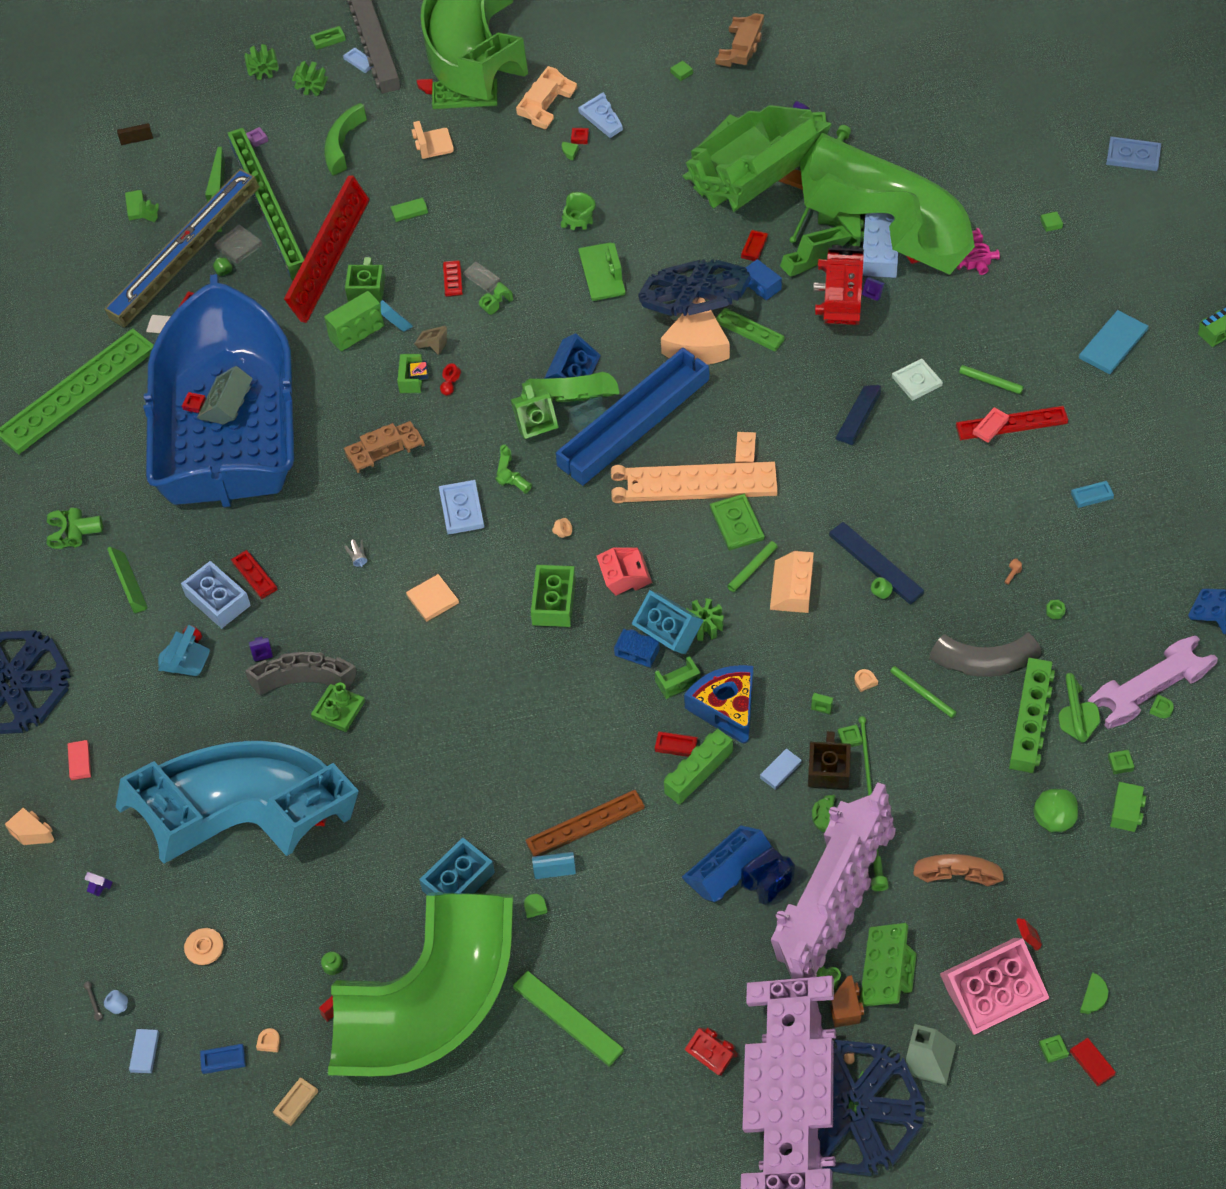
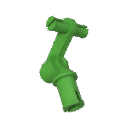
[495,445,532,494]

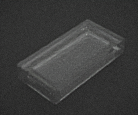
[464,262,501,292]

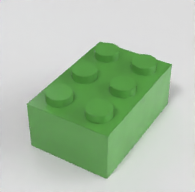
[324,291,384,351]
[531,565,576,627]

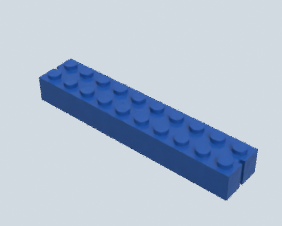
[556,348,709,486]

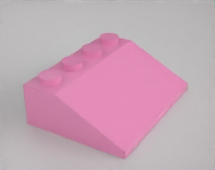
[940,938,1049,1035]

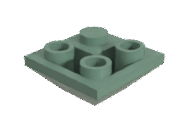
[905,1024,956,1086]

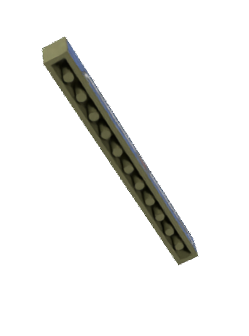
[104,169,259,328]

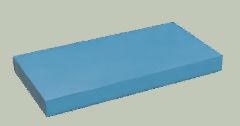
[1079,310,1148,374]

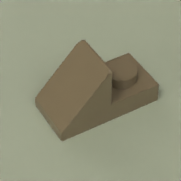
[414,326,447,355]

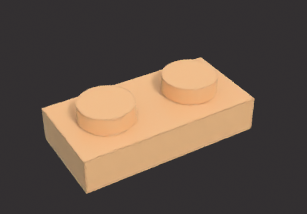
[735,432,756,463]

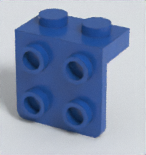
[1188,589,1226,634]

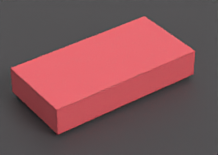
[973,407,1009,443]
[68,740,91,781]

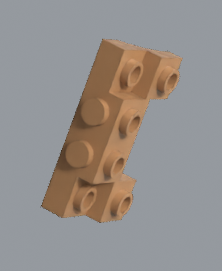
[715,13,764,67]
[344,421,425,473]

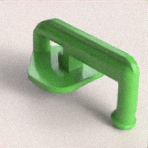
[1059,673,1101,742]

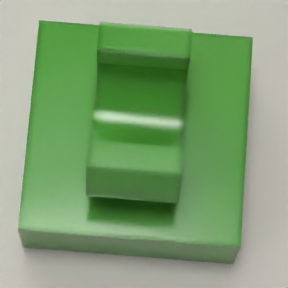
[139,200,159,222]

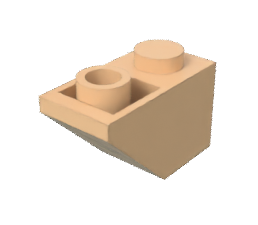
[5,808,55,845]

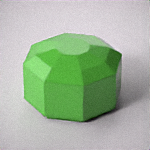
[1046,600,1065,619]

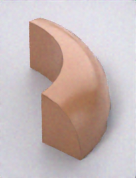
[914,854,1004,886]

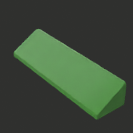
[107,547,148,614]

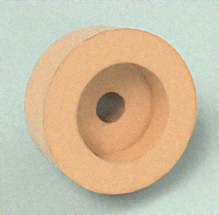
[552,518,572,538]

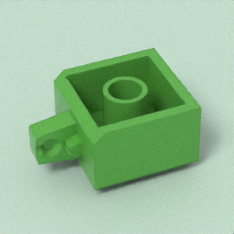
[345,257,386,302]
[511,381,559,439]

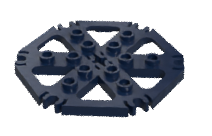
[638,259,751,316]
[0,630,71,734]
[818,1040,925,1176]

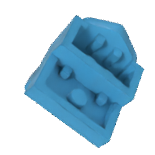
[158,625,210,676]

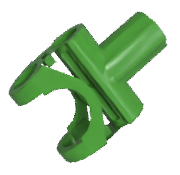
[47,508,103,549]

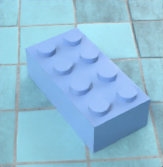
[863,213,898,278]

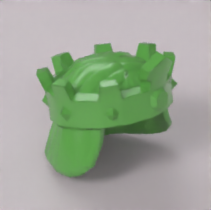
[561,192,596,230]

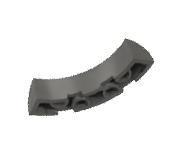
[929,632,1041,677]
[245,652,356,696]

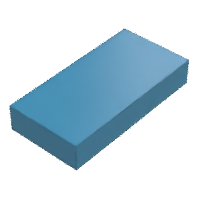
[1071,481,1114,508]

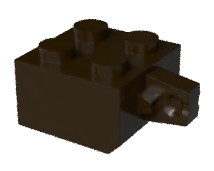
[808,731,851,789]

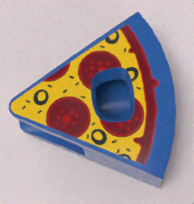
[684,665,753,743]

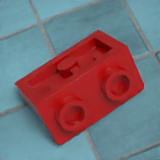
[684,1027,738,1076]

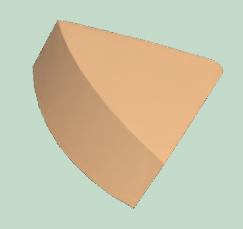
[661,297,730,364]

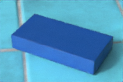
[200,1044,246,1074]

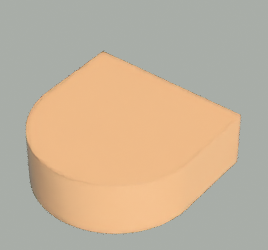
[854,669,878,692]
[256,1028,281,1052]

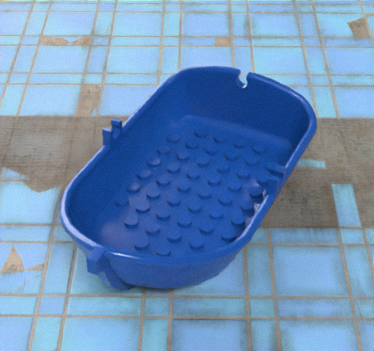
[143,274,294,507]

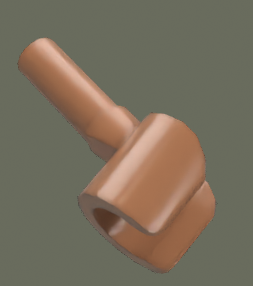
[1004,558,1022,585]

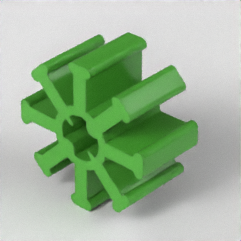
[244,44,279,80]
[292,61,328,96]
[686,598,724,641]

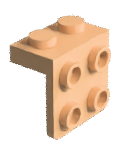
[411,121,454,159]

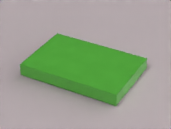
[710,493,764,551]

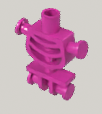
[956,228,1000,275]

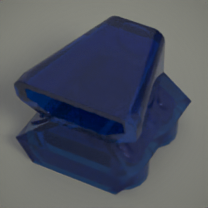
[741,847,795,905]

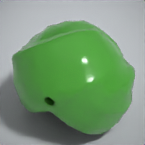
[1033,789,1078,833]

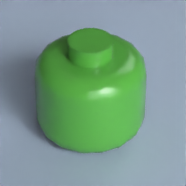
[213,257,233,276]
[871,577,893,599]
[321,952,343,975]

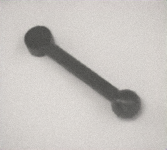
[84,981,103,1022]

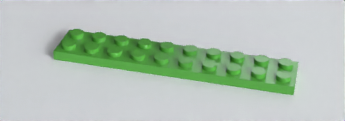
[0,328,154,455]

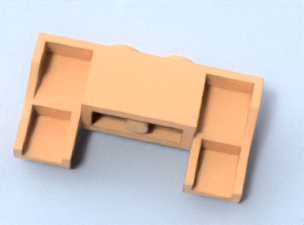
[516,66,577,129]

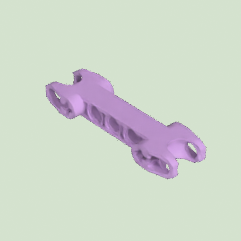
[1088,636,1218,729]

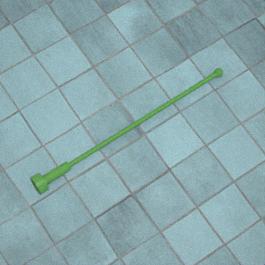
[790,125,851,243]
[858,716,888,891]

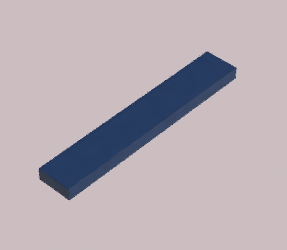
[829,522,924,605]

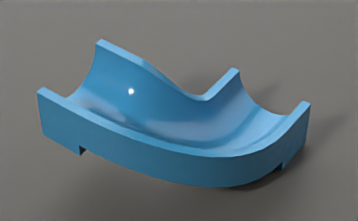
[116,741,359,864]

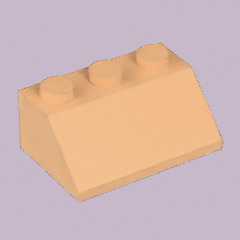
[770,551,814,613]

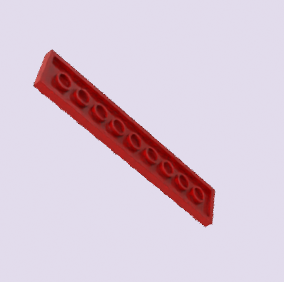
[284,175,370,323]

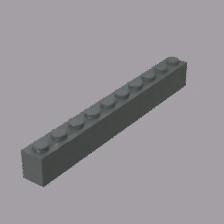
[347,0,400,94]

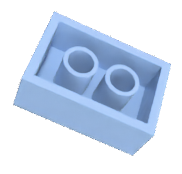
[181,561,251,629]

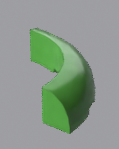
[324,103,367,176]
[522,372,619,403]

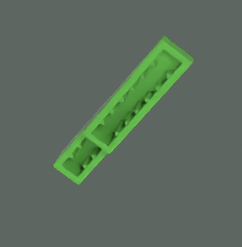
[205,147,225,232]

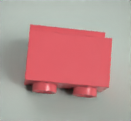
[597,548,652,596]

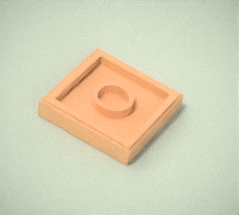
[406,574,459,622]

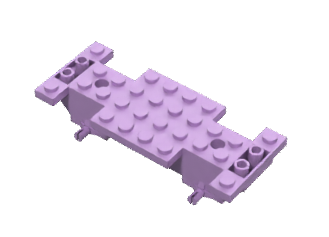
[771,782,895,979]
[741,976,836,1189]

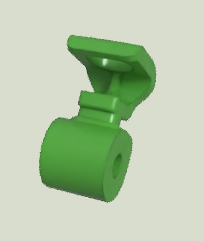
[479,282,513,315]

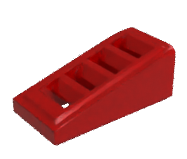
[443,261,463,297]

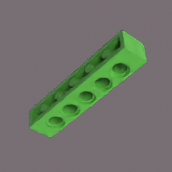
[1009,658,1055,773]

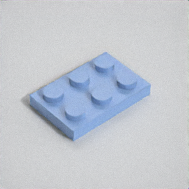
[439,480,484,535]

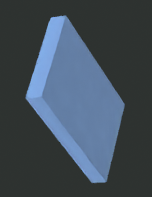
[1106,137,1161,171]

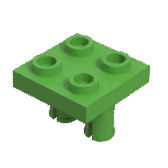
[311,682,365,732]

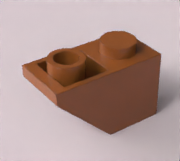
[830,975,864,1028]

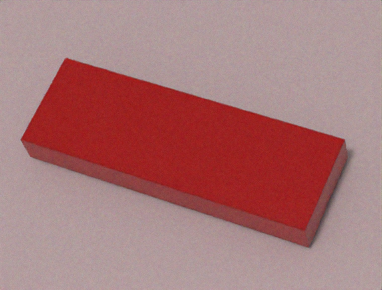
[231,550,277,600]

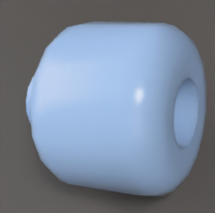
[104,990,128,1014]

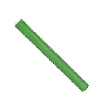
[890,666,957,718]

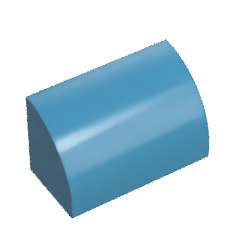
[532,852,576,879]

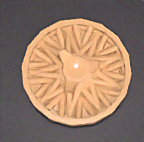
[184,928,224,965]

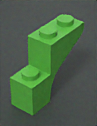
[818,212,864,246]

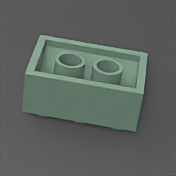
[197,366,253,424]

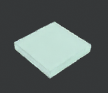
[892,359,943,401]

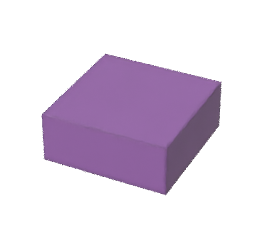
[246,127,268,148]

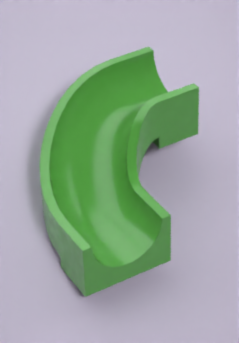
[421,0,528,101]
[800,133,975,274]
[328,892,514,1076]

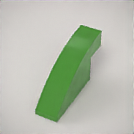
[780,226,852,276]

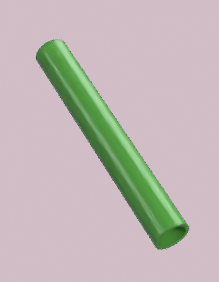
[959,365,1024,395]
[727,541,778,592]

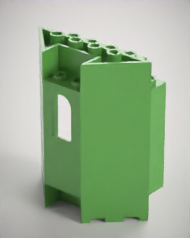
[682,105,832,212]

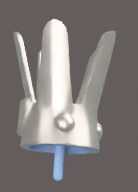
[344,539,367,567]

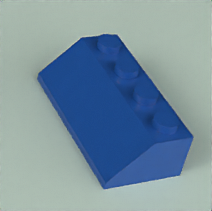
[682,825,774,902]

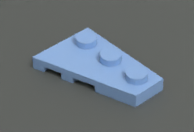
[578,92,623,138]

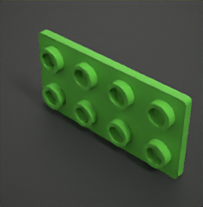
[578,242,626,301]
[860,923,917,1007]

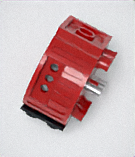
[813,245,864,325]

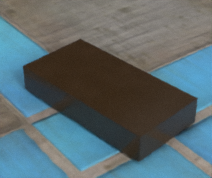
[117,123,153,146]

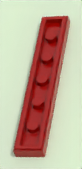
[956,406,1068,440]

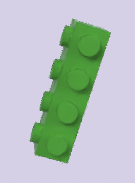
[664,729,733,805]

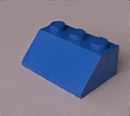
[544,333,601,379]

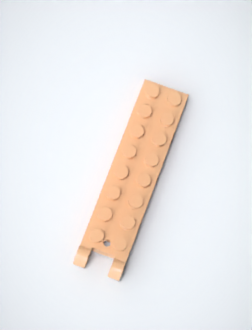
[611,462,777,503]

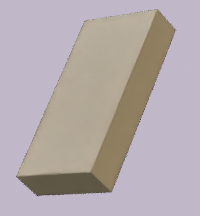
[273,1077,318,1126]

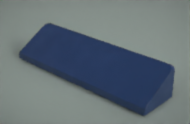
[836,385,881,445]

